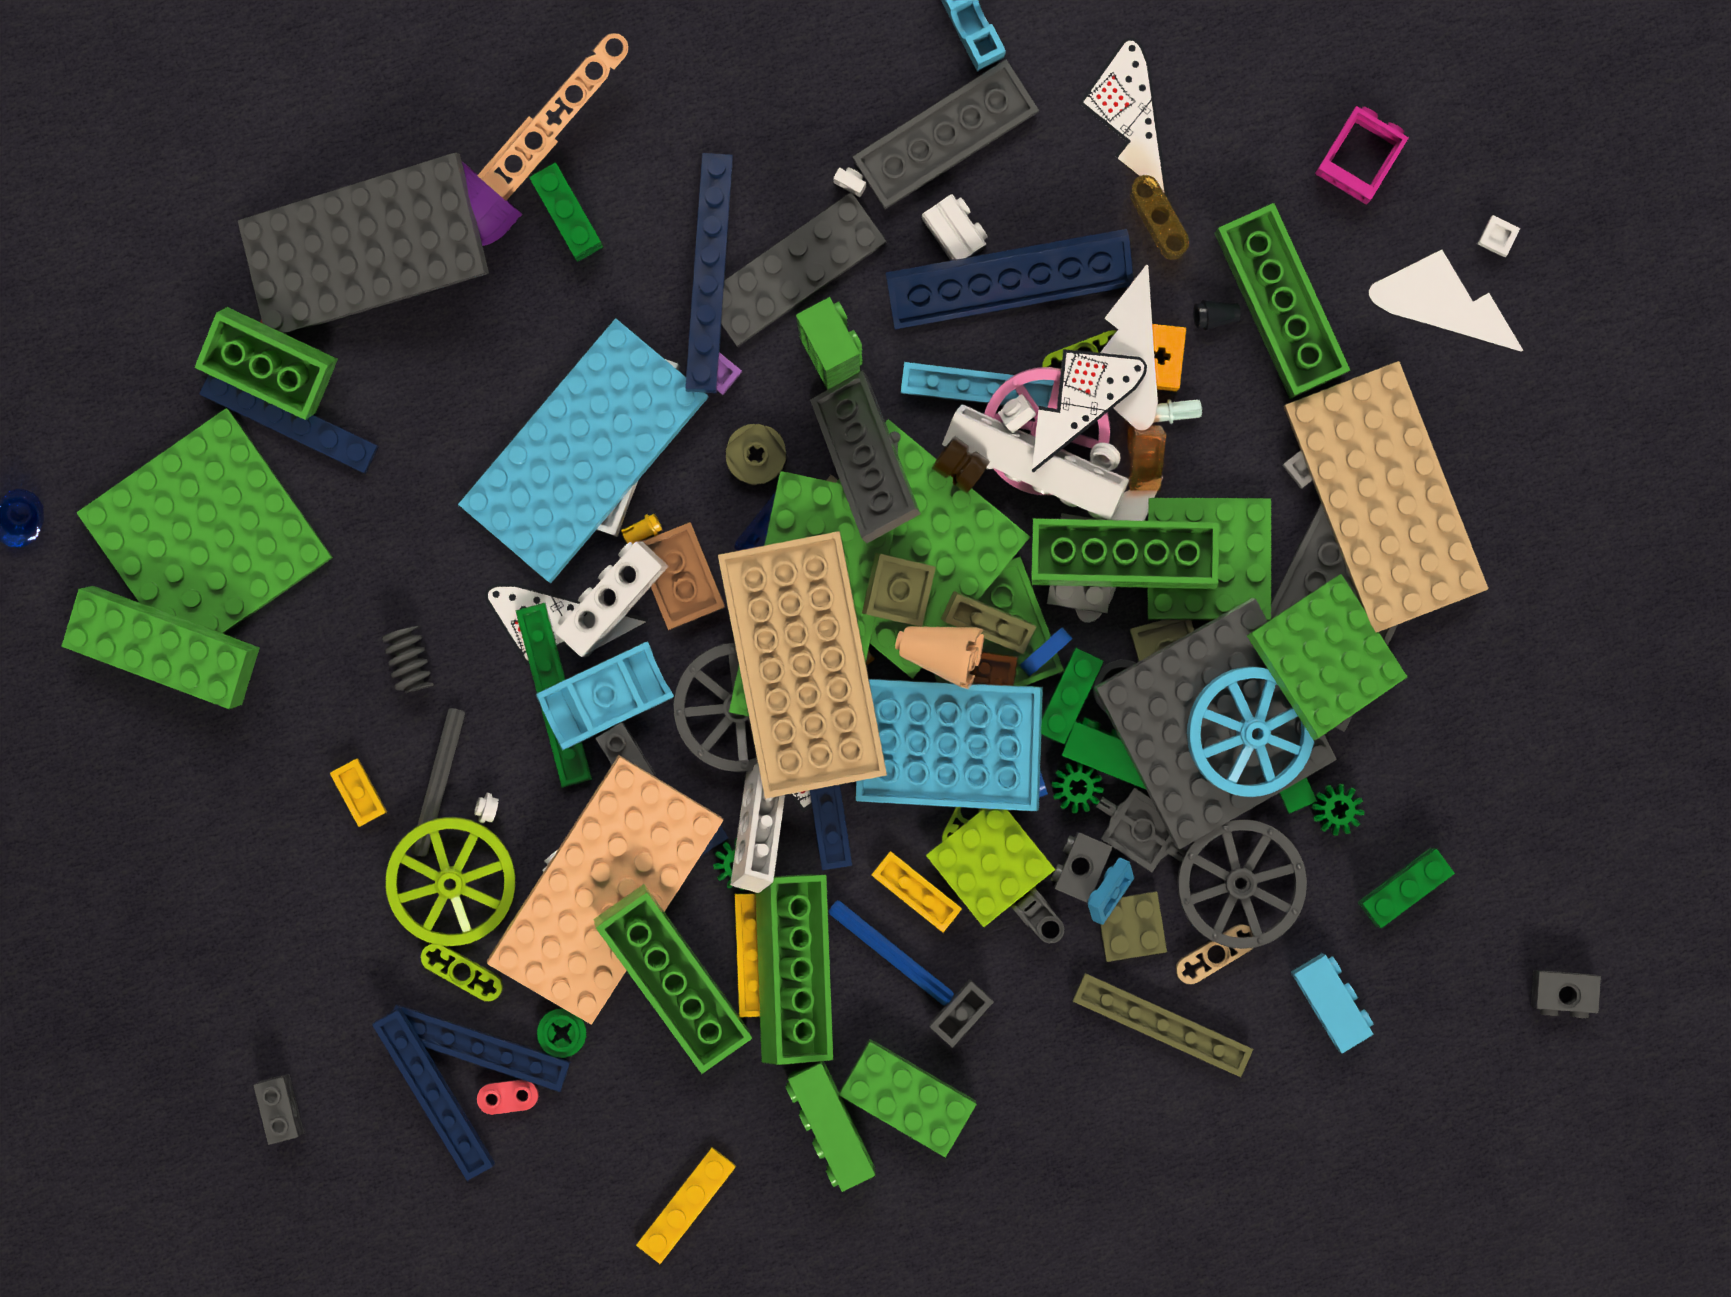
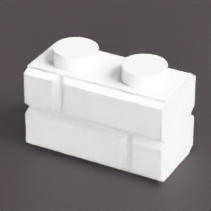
[922,194,988,261]

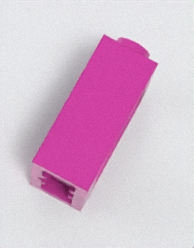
[1315,106,1409,205]

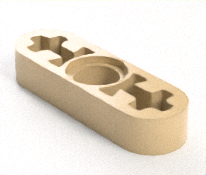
[1176,924,1253,984]

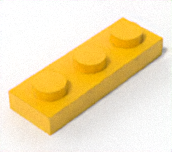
[872,851,962,932]

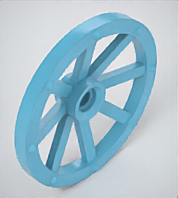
[1187,666,1314,797]

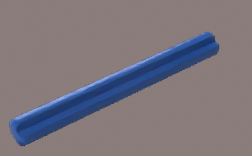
[829,900,954,1006]

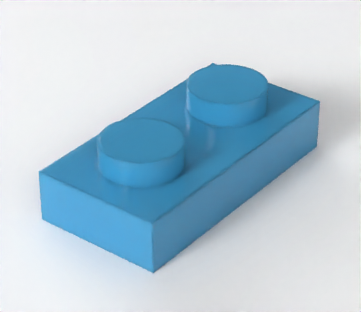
[1088,857,1134,925]

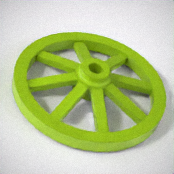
[386,817,515,946]

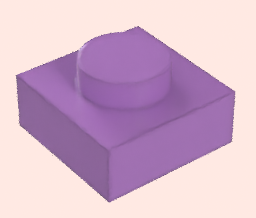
[717,352,742,395]

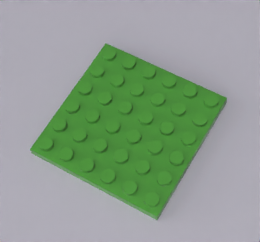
[77,408,333,634]
[836,419,1030,679]

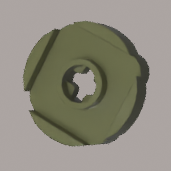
[726,424,786,485]

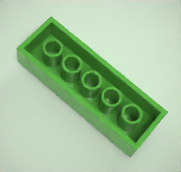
[1214,203,1350,399]
[796,297,863,390]
[1032,518,1219,589]
[61,586,260,709]
[755,874,833,1065]
[593,884,752,1074]

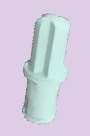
[1154,399,1202,424]

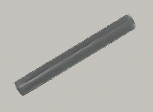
[411,708,465,857]

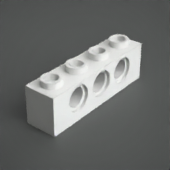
[555,541,669,657]
[730,763,785,893]

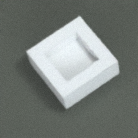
[833,167,866,198]
[1478,215,1520,257]
[998,394,1037,434]

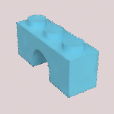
[941,0,1006,72]

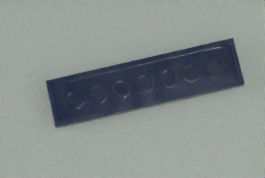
[885,229,1134,329]

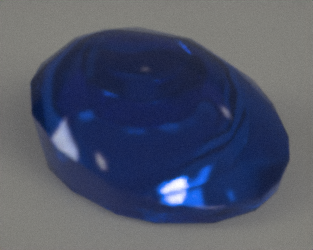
[0,489,44,548]

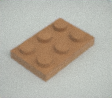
[642,522,725,630]

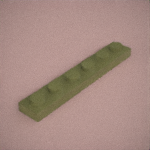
[1072,973,1253,1077]

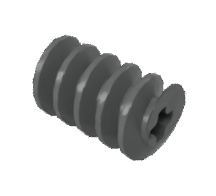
[382,626,434,693]

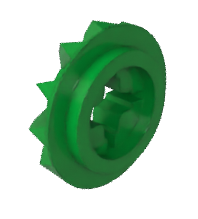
[537,1009,586,1058]

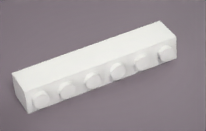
[942,404,1129,520]

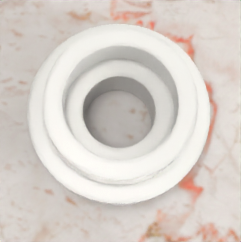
[1090,443,1121,471]
[474,793,499,823]

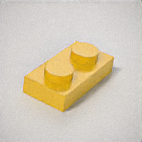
[330,758,387,827]

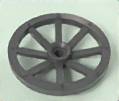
[674,643,758,772]
[1177,819,1307,949]

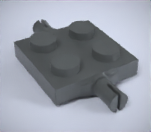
[1096,788,1186,872]

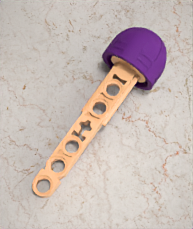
[462,33,628,246]

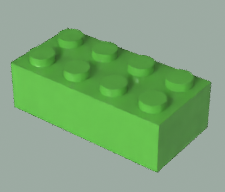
[194,307,338,420]
[839,1039,977,1158]
[785,1061,876,1192]

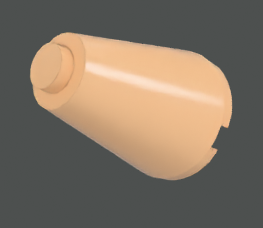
[895,626,984,689]

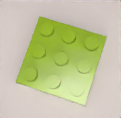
[926,808,1055,927]

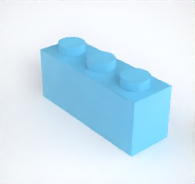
[1291,953,1374,1053]

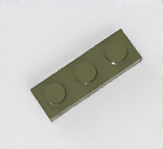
[941,591,1036,654]

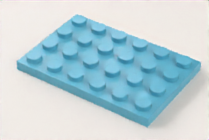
[856,679,1043,811]

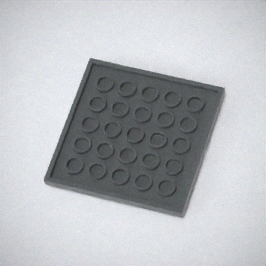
[1094,598,1337,849]

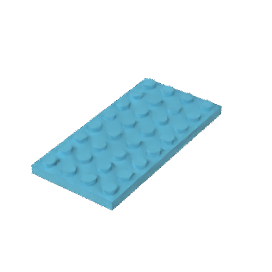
[458,318,709,583]

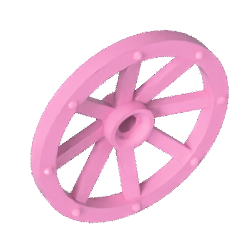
[984,367,1110,495]

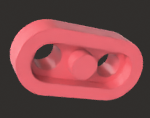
[477,1079,539,1115]

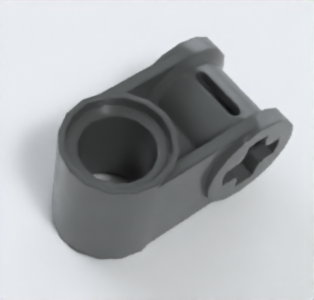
[1011,887,1064,944]

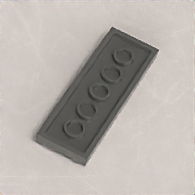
[852,59,1039,210]
[721,192,886,347]
[810,370,921,543]

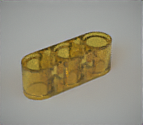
[1130,175,1189,260]

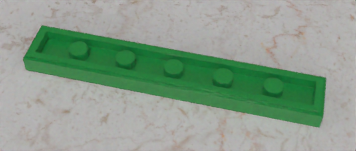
[515,603,592,787]

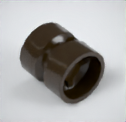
[932,436,990,493]

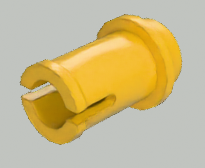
[621,514,662,544]

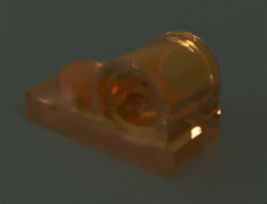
[1127,425,1166,491]

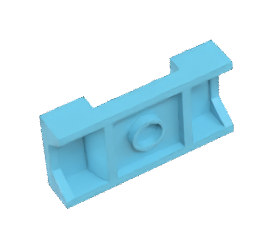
[536,641,674,751]

